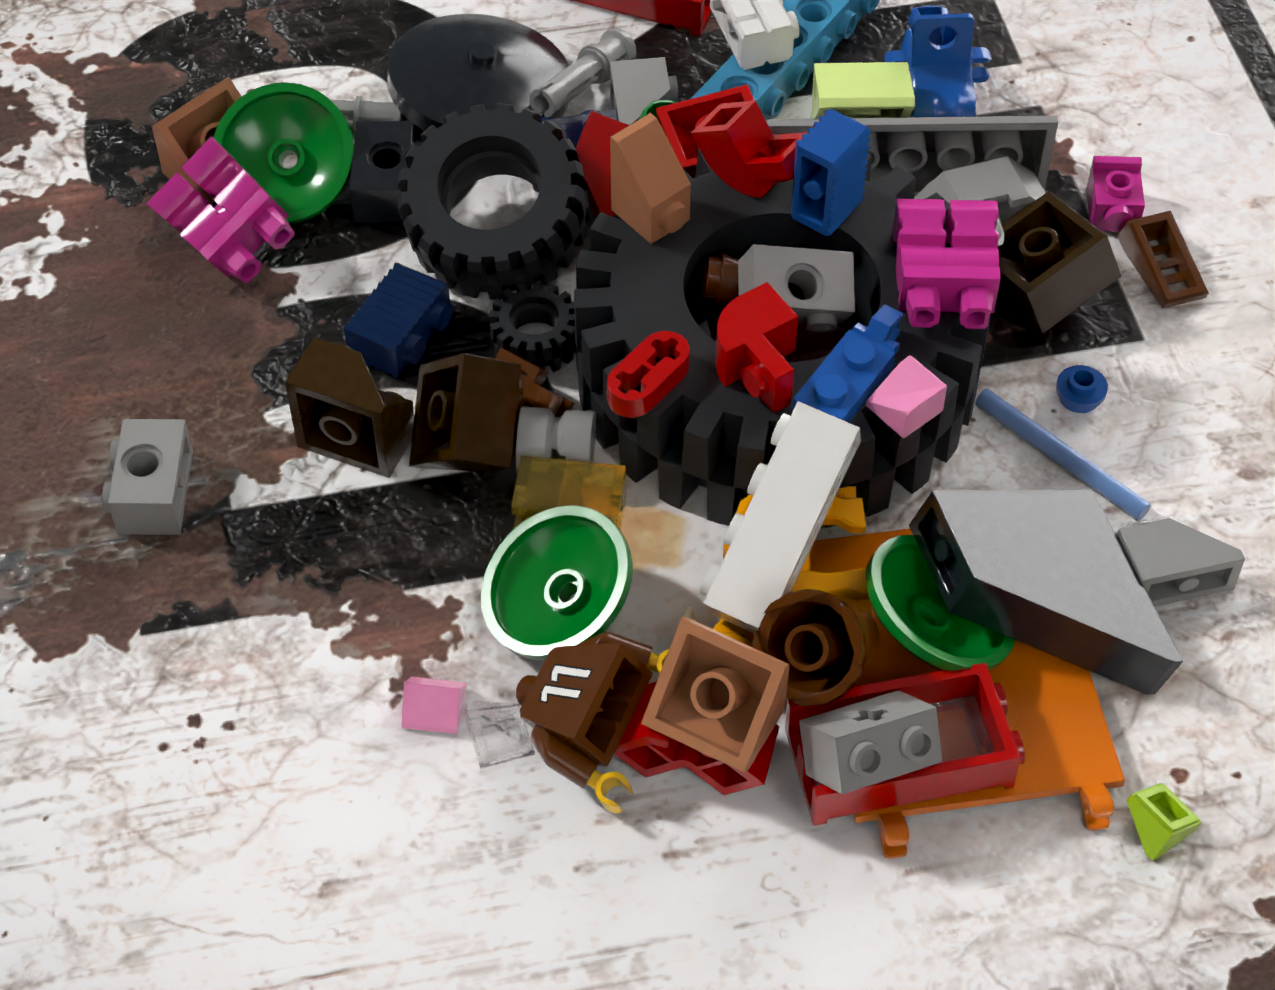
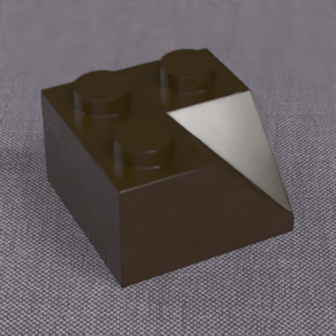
[998,191,1121,334]
[285,337,414,478]
[409,353,523,472]

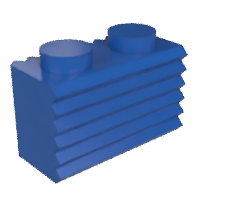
[791,109,871,236]

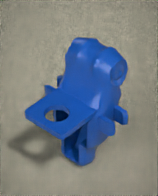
[884,5,991,118]

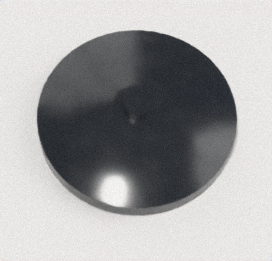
[387,14,569,131]

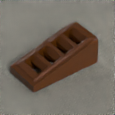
[1118,210,1209,309]

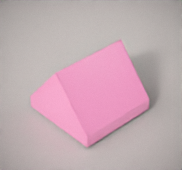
[401,677,467,734]

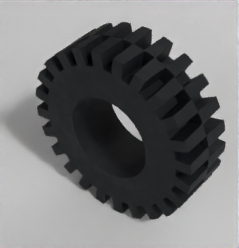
[574,148,991,529]

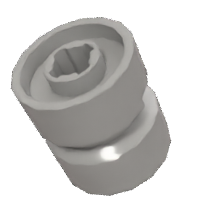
[516,407,596,479]

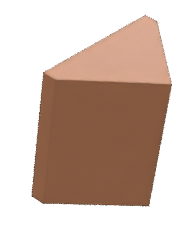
[152,77,242,204]
[641,617,790,773]

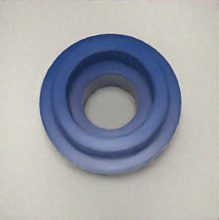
[1056,365,1108,413]

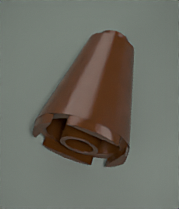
[752,589,879,706]

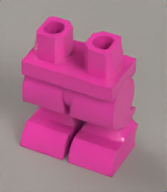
[146,136,295,283]
[892,199,1000,329]

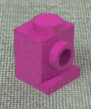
[1086,156,1145,232]

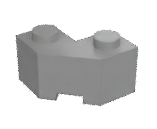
[914,156,1045,225]

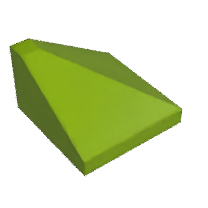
[1127,783,1202,861]

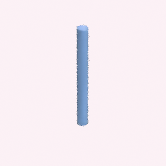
[975,388,1151,521]

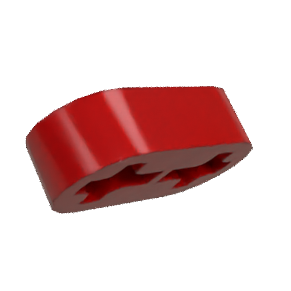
[607,331,690,418]

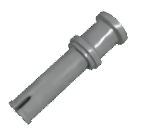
[529,28,637,118]

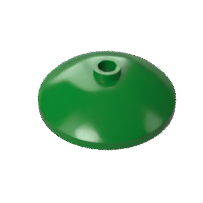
[214,82,354,224]
[481,506,633,660]
[866,535,1015,671]

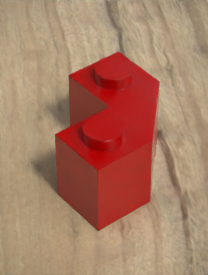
[614,681,780,795]

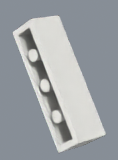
[700,401,861,634]

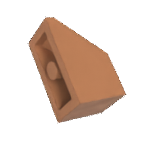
[610,113,691,244]

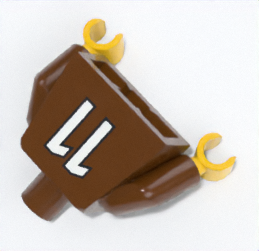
[516,632,669,813]

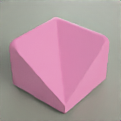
[866,355,947,438]

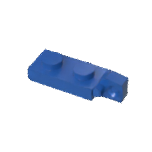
[792,304,903,423]

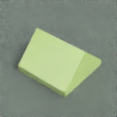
[811,62,915,119]

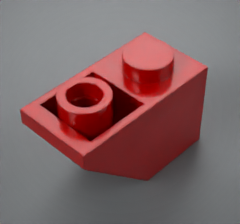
[576,110,629,219]

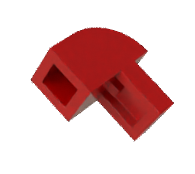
[691,101,808,198]
[716,282,798,413]

